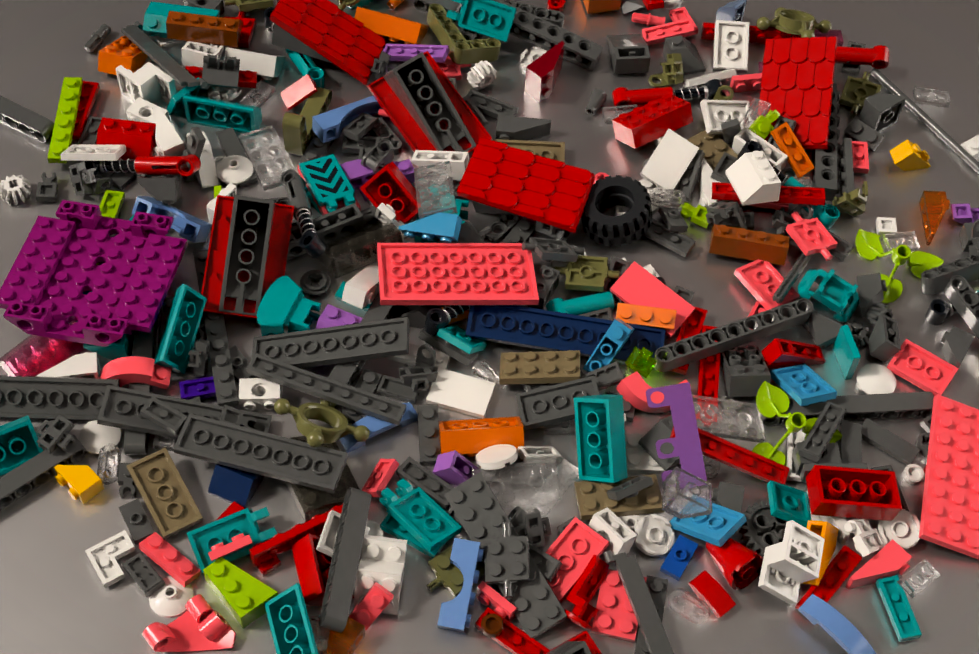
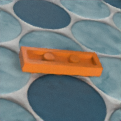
[770,122,815,178]
[616,303,677,331]

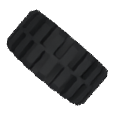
[581,175,652,247]

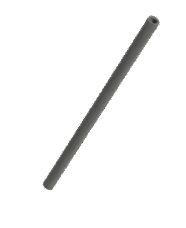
[870,68,979,175]

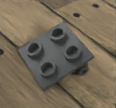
[202,54,240,88]

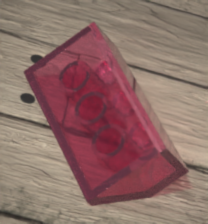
[0,321,85,376]

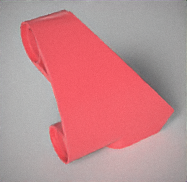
[142,594,236,652]

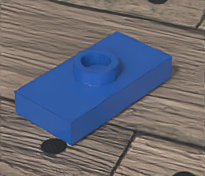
[660,535,699,581]

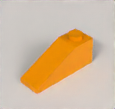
[800,520,839,586]

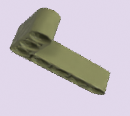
[426,3,501,65]
[282,87,332,156]

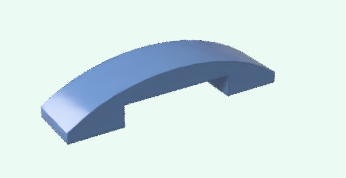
[339,402,418,453]
[798,594,876,654]

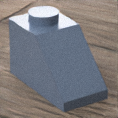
[716,0,747,22]

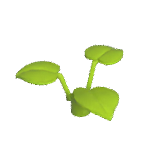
[855,229,944,304]
[752,381,842,465]

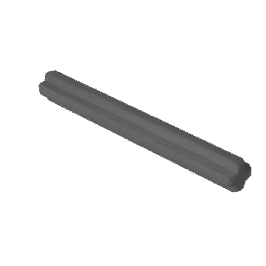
[772,252,814,303]

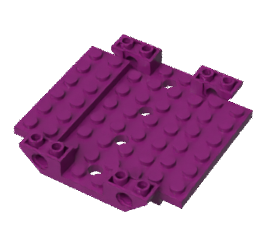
[0,200,188,347]

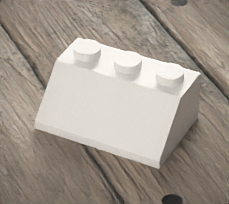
[225,47,285,80]
[725,151,781,206]

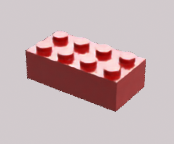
[612,94,693,149]
[806,465,902,521]

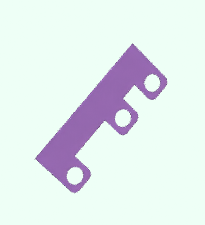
[646,382,708,490]

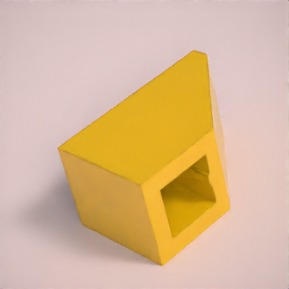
[890,139,931,171]
[54,465,104,504]

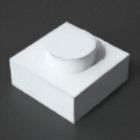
[875,217,898,237]

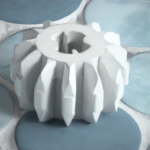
[467,60,497,90]
[0,174,32,205]

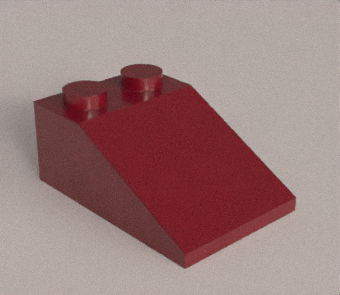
[524,41,565,102]

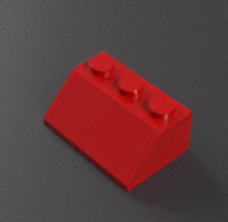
[96,117,157,160]
[360,161,428,224]
[291,534,354,607]

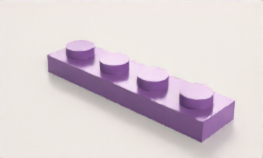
[382,44,450,63]

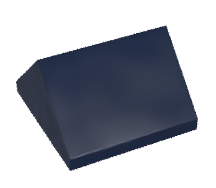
[208,464,265,509]

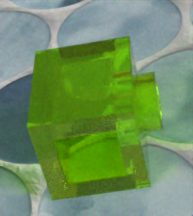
[625,346,657,378]

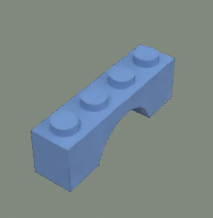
[132,196,212,243]
[437,538,484,633]

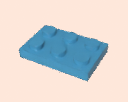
[770,363,837,406]
[669,496,747,547]

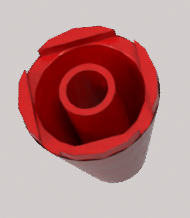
[706,538,763,590]

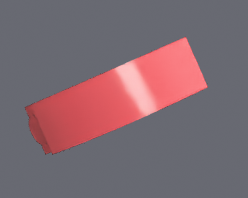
[99,356,172,390]
[616,371,691,414]

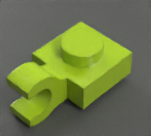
[748,109,780,139]
[680,202,709,229]

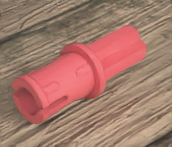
[631,12,666,26]

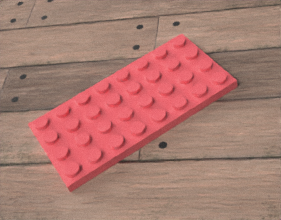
[377,243,539,305]
[919,394,979,560]

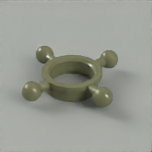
[756,7,832,38]
[274,398,370,448]

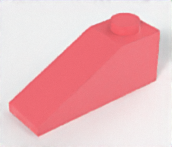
[845,539,912,589]

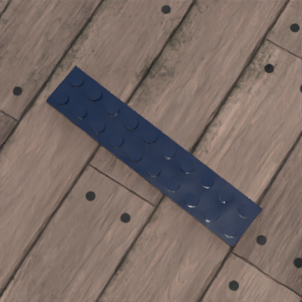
[465,305,666,367]

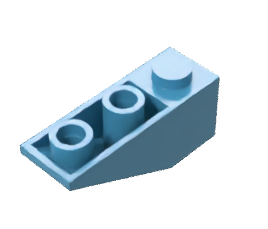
[398,212,462,243]
[582,318,634,372]

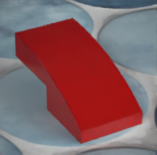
[688,570,736,618]

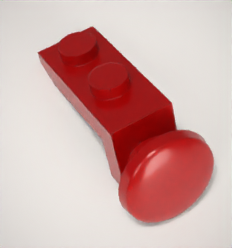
[564,554,609,630]

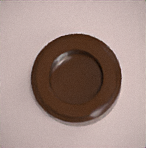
[481,614,503,638]

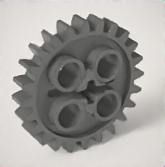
[739,501,788,557]

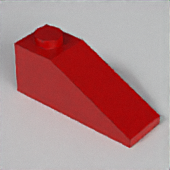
[761,338,826,369]

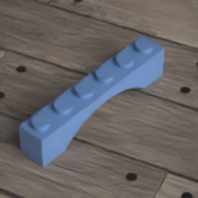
[312,96,383,143]

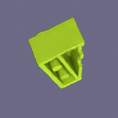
[203,557,278,629]

